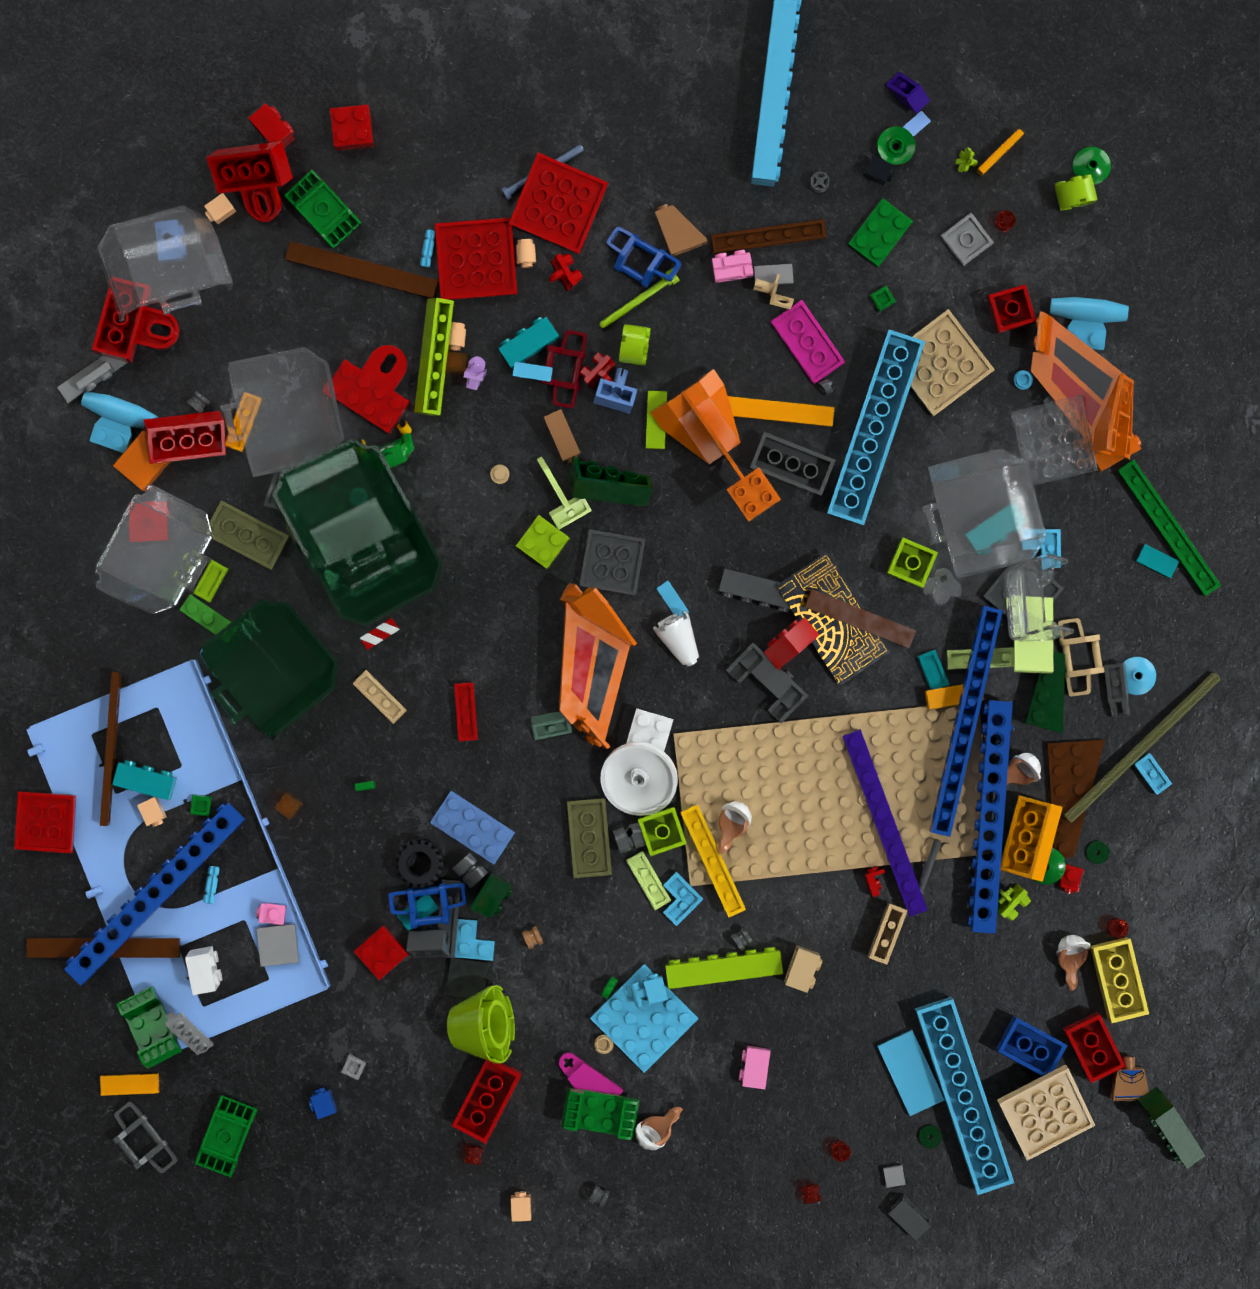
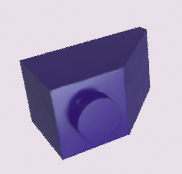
[886,72,930,114]

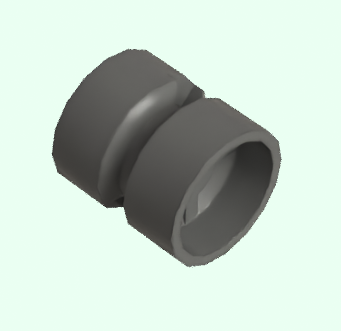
[613,822,646,854]
[452,853,488,889]

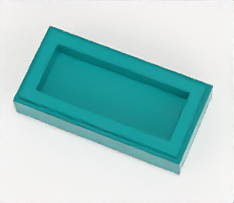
[1136,544,1179,578]
[917,649,950,690]
[397,895,440,931]

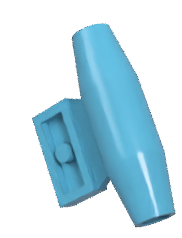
[1050,297,1129,350]
[81,391,158,453]

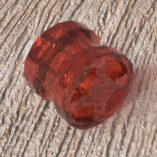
[995,210,1016,232]
[1107,918,1129,938]
[830,1140,851,1162]
[463,1146,484,1165]
[800,1184,822,1204]

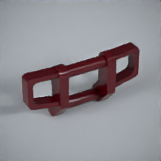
[540,330,587,409]

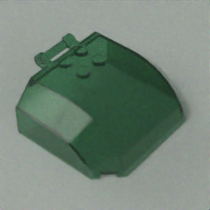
[272,439,414,573]
[304,495,443,626]
[199,599,338,740]

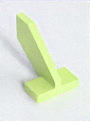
[537,457,592,530]

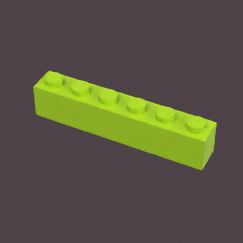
[414,298,454,416]
[665,947,783,989]

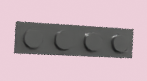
[437,879,462,958]

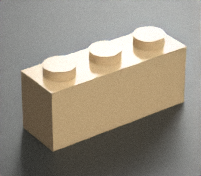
[867,902,908,965]

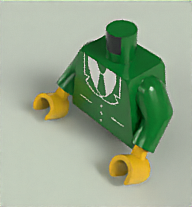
[354,421,414,472]

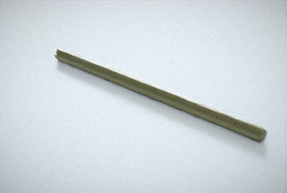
[1064,672,1220,823]

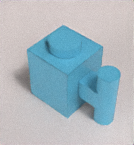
[630,973,668,1007]

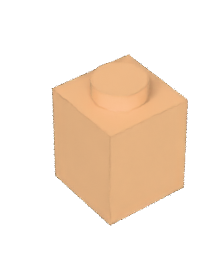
[204,193,236,224]
[137,797,167,828]
[511,1191,532,1222]

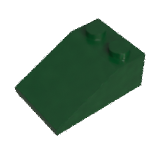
[470,872,513,918]

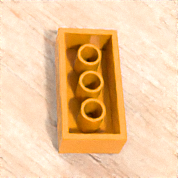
[1000,795,1063,882]

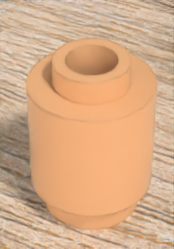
[516,239,536,268]
[449,322,466,351]

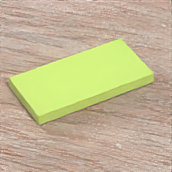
[1014,596,1053,674]

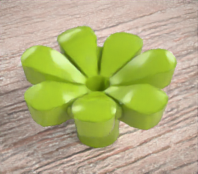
[955,147,978,172]

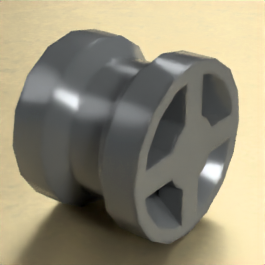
[810,172,830,193]
[187,391,211,413]
[731,927,754,951]
[588,1185,610,1209]

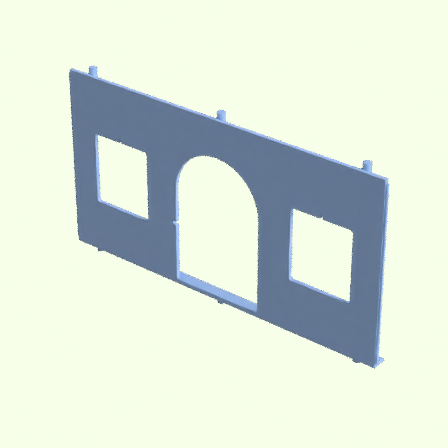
[27,659,331,1049]

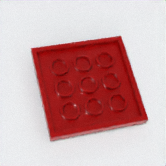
[508,152,608,254]
[435,218,518,300]

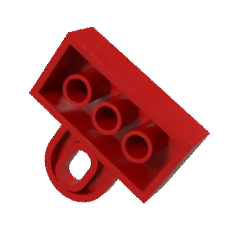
[206,141,293,222]
[92,276,180,363]
[324,345,411,435]

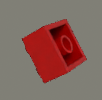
[249,103,295,149]
[330,105,374,151]
[986,284,1036,334]
[763,617,820,670]
[354,924,409,980]

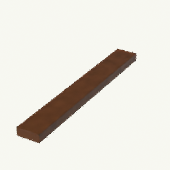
[285,241,438,299]
[100,672,122,826]
[27,938,180,958]

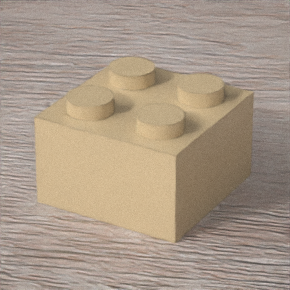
[784,945,822,993]

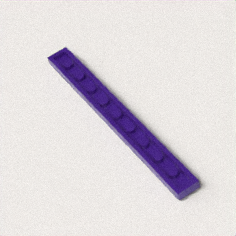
[842,729,928,917]

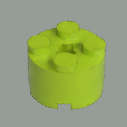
[1054,175,1098,211]
[619,324,651,365]

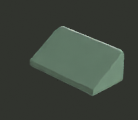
[530,711,572,740]

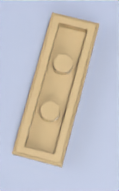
[352,670,407,724]

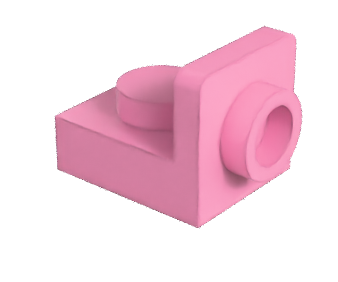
[256,903,287,925]

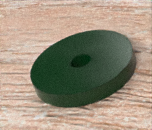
[1086,841,1109,864]
[919,1125,942,1149]

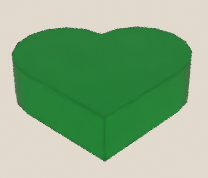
[601,977,618,1000]

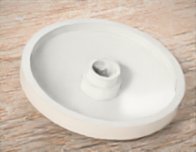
[600,742,678,816]

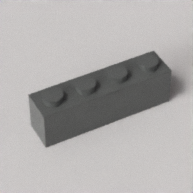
[718,568,791,613]

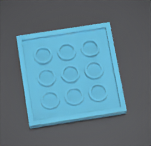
[590,964,699,1073]

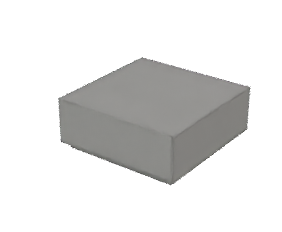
[341,1054,367,1080]
[883,1164,906,1188]

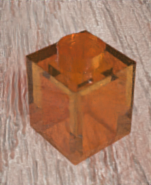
[446,351,468,375]
[274,792,303,820]

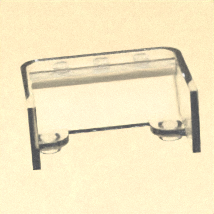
[1004,554,1074,641]

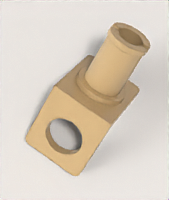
[754,274,794,309]

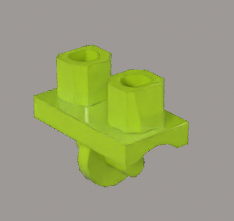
[997,884,1031,921]

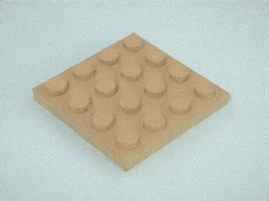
[910,309,995,417]
[997,1064,1095,1161]

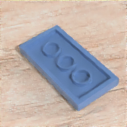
[430,790,515,864]

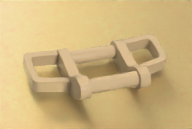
[1058,618,1105,696]

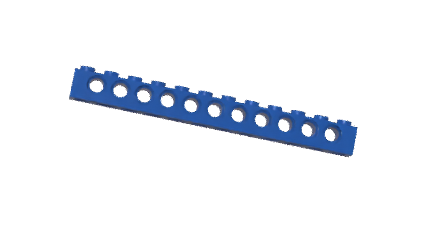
[929,606,1003,837]
[967,700,1013,934]
[64,803,246,986]

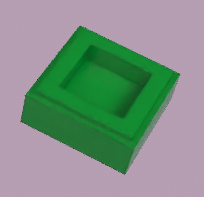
[870,285,896,312]
[355,780,376,791]
[190,794,212,816]

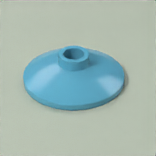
[1123,657,1156,695]

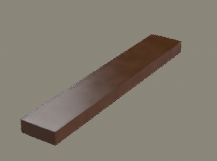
[710,219,827,254]
[804,589,916,648]

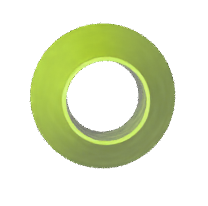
[447,985,515,1063]

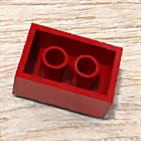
[1062,1012,1126,1083]

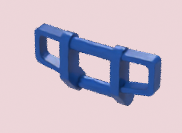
[607,226,681,288]
[389,883,467,929]

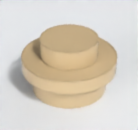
[490,465,510,484]
[594,1035,613,1054]

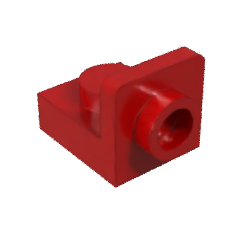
[1058,864,1084,894]
[864,866,885,897]

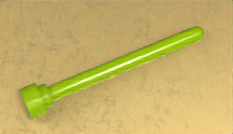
[599,268,680,328]

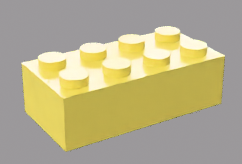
[1090,937,1149,1023]

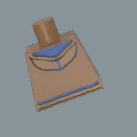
[1110,1056,1149,1101]

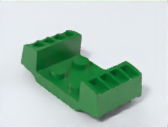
[284,170,362,249]
[116,986,182,1069]
[561,1088,640,1140]
[195,1095,258,1178]

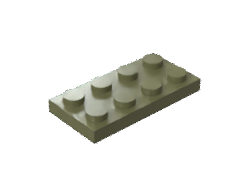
[203,500,290,570]
[567,798,612,878]

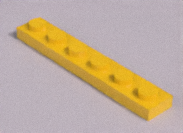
[680,804,746,918]

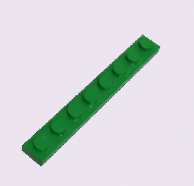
[1117,460,1221,597]

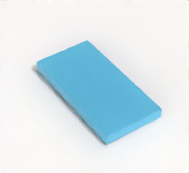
[877,1030,945,1116]

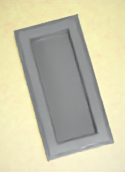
[754,264,793,285]

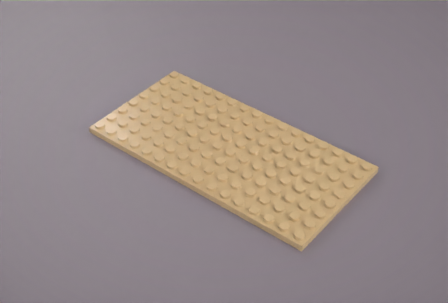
[674,705,993,886]

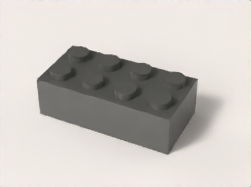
[749,432,836,497]

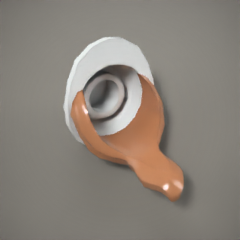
[994,753,1041,785]
[717,801,752,854]
[1056,935,1091,991]
[635,1107,683,1150]

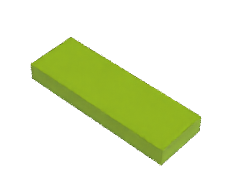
[646,391,667,449]

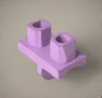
[464,356,487,390]

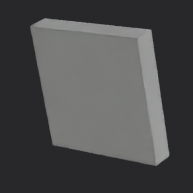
[940,213,994,266]
[257,924,300,967]

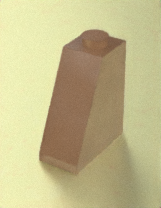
[655,204,707,257]
[544,409,581,464]

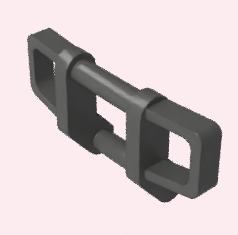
[112,1101,178,1173]

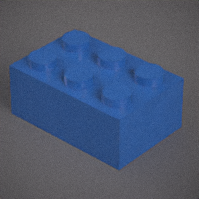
[996,1015,1068,1076]

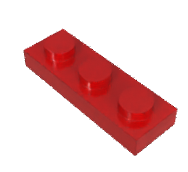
[454,682,478,741]

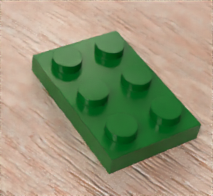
[848,198,913,267]

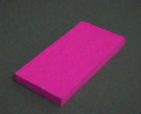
[770,300,846,384]

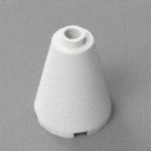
[653,611,699,667]

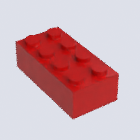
[452,1060,522,1144]

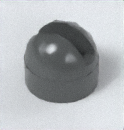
[818,379,834,396]

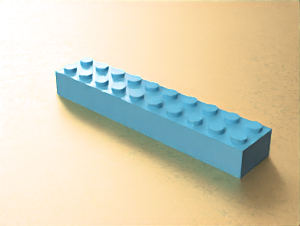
[751,0,802,187]
[827,330,925,525]
[915,997,1014,1195]

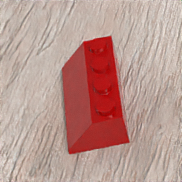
[143,411,226,464]

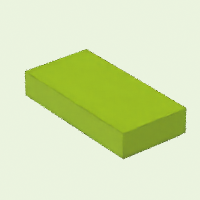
[193,560,229,603]

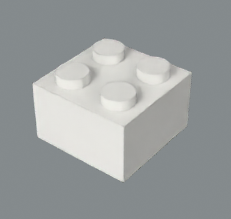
[626,708,673,751]
[185,946,222,995]

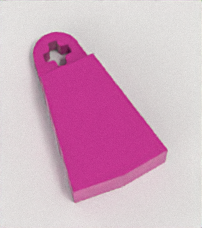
[559,1052,623,1095]

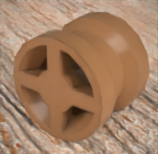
[522,926,543,950]

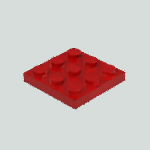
[14,791,77,853]

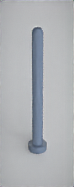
[501,145,584,200]

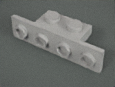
[57,356,128,403]
[165,1011,214,1055]

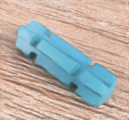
[420,229,436,267]
[203,866,220,904]

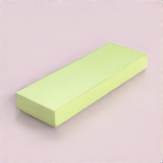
[626,851,671,910]

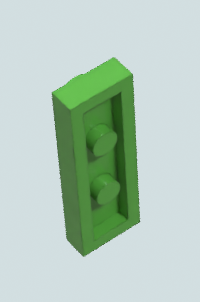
[180,594,238,643]

